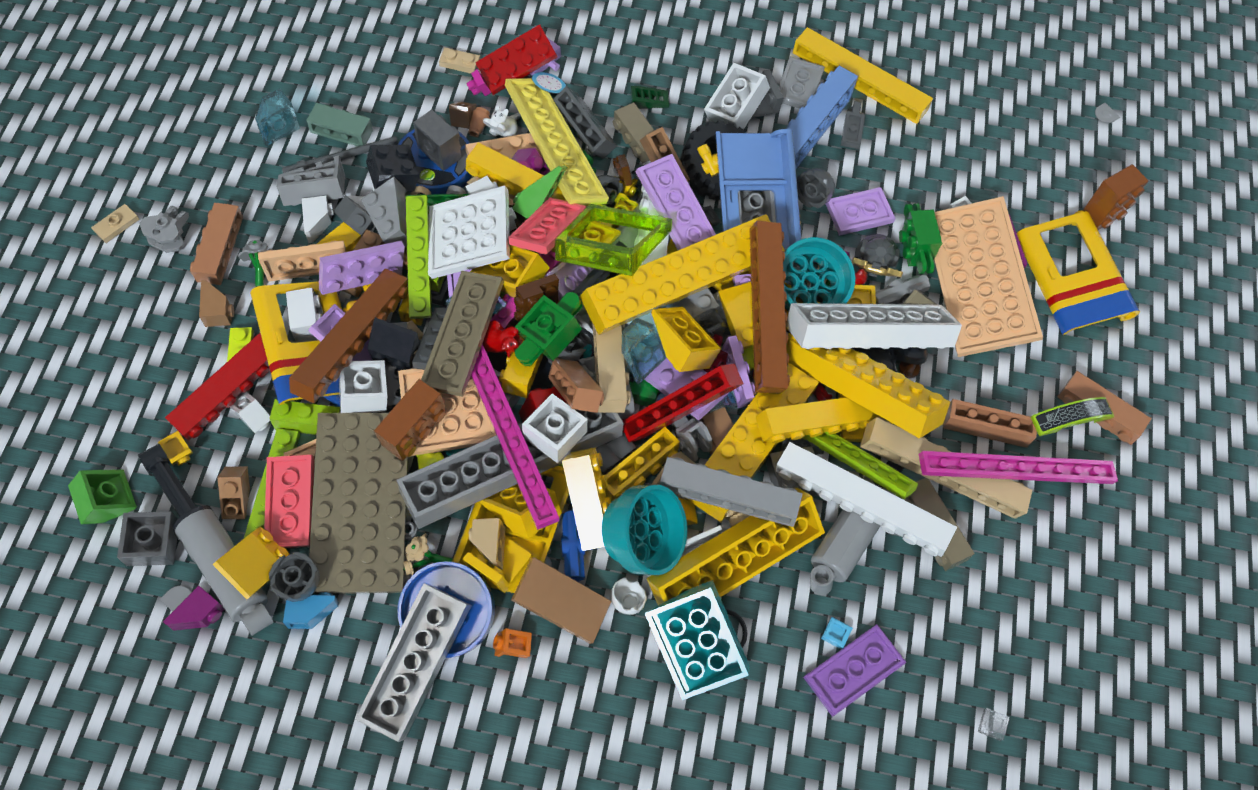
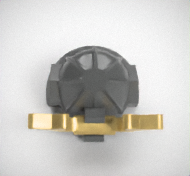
[852,234,903,278]

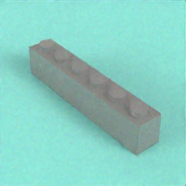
[660,457,803,527]

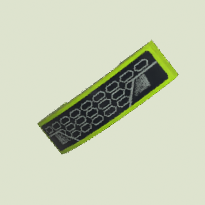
[1031,397,1114,436]

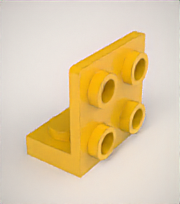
[463,536,533,593]

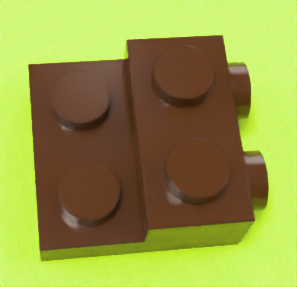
[514,274,559,323]

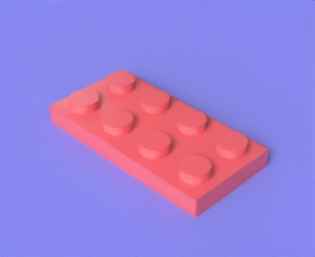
[508,197,587,254]
[264,455,314,548]

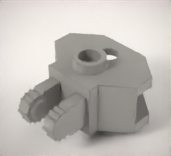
[139,206,189,253]
[672,416,712,462]

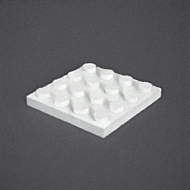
[428,186,510,279]

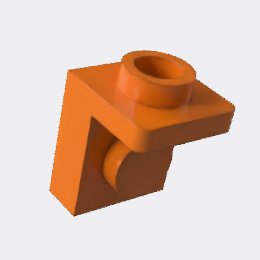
[493,628,532,658]

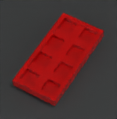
[475,24,558,95]

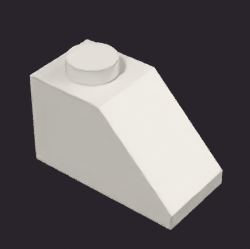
[302,195,334,243]
[230,392,270,433]

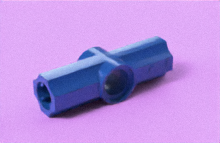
[561,511,585,582]

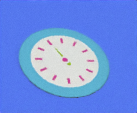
[532,72,566,93]

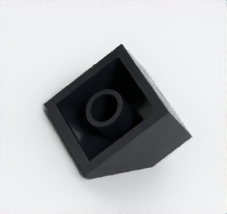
[367,318,420,370]

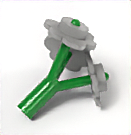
[238,240,273,287]

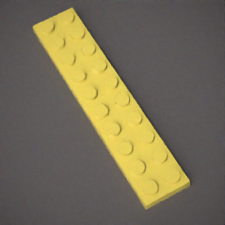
[505,78,609,205]

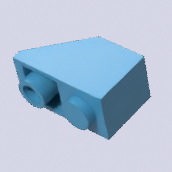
[283,592,339,629]

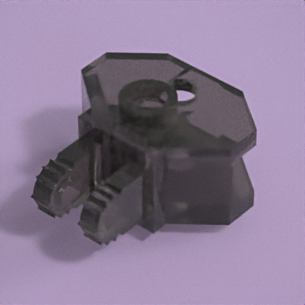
[694,308,729,337]

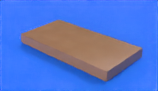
[511,557,611,644]

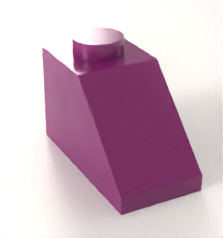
[163,586,225,631]

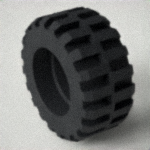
[680,120,744,200]

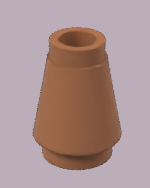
[468,107,490,137]

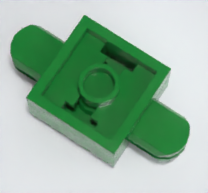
[899,203,942,274]
[515,292,583,366]

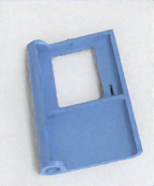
[715,129,801,250]

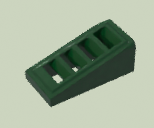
[630,86,669,109]

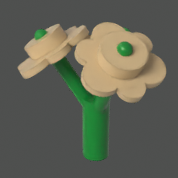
[403,533,452,577]

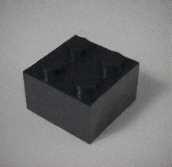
[366,145,419,191]

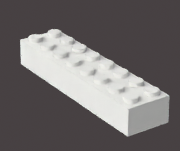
[786,303,962,349]

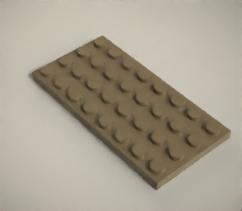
[309,413,408,594]

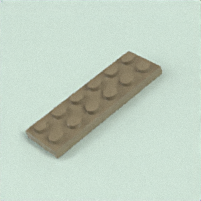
[421,271,504,397]

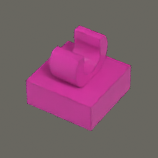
[467,69,491,96]

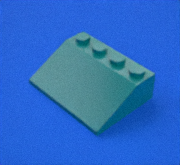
[645,580,750,700]

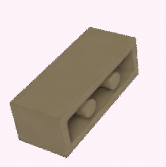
[613,102,655,164]

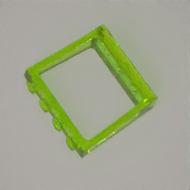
[555,204,672,276]

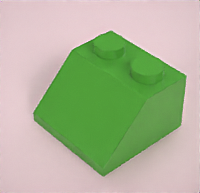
[68,469,137,524]

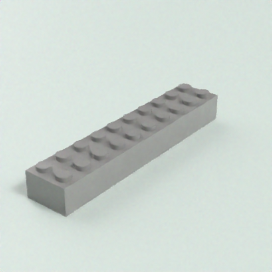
[397,404,623,529]

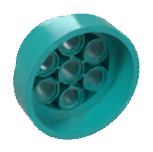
[783,237,855,311]
[601,485,687,575]

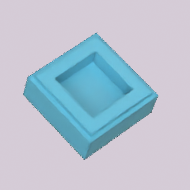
[821,617,852,649]

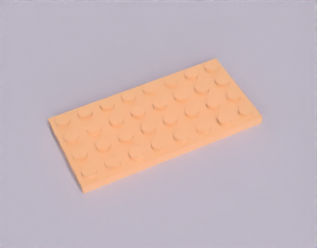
[934,196,1043,357]

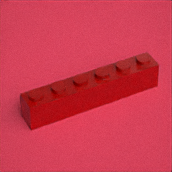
[165,333,281,440]
[622,364,744,442]

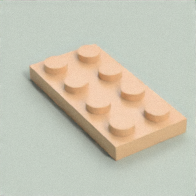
[258,241,347,282]

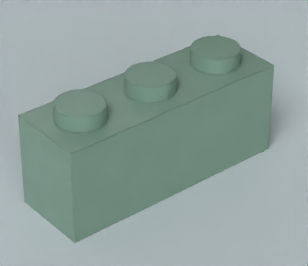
[307,103,373,147]

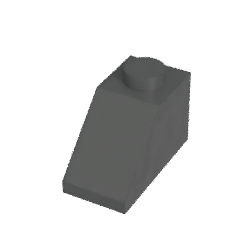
[334,195,375,236]

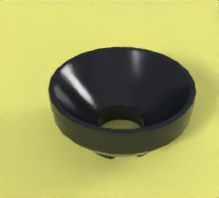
[893,347,928,365]

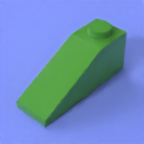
[512,165,568,219]

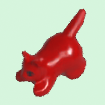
[482,320,524,358]

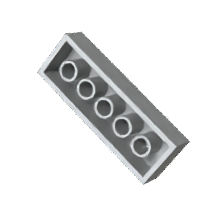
[355,583,472,742]

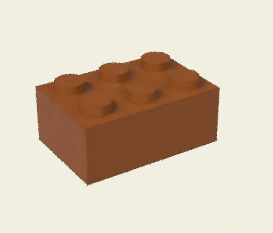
[1083,164,1149,230]
[374,379,446,461]

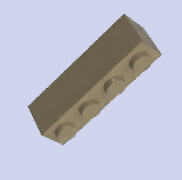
[901,478,975,571]

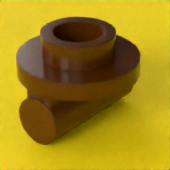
[899,361,920,378]

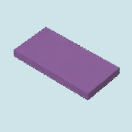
[803,624,907,717]

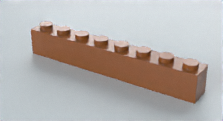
[750,220,790,394]
[289,268,408,403]

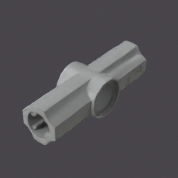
[875,274,930,304]

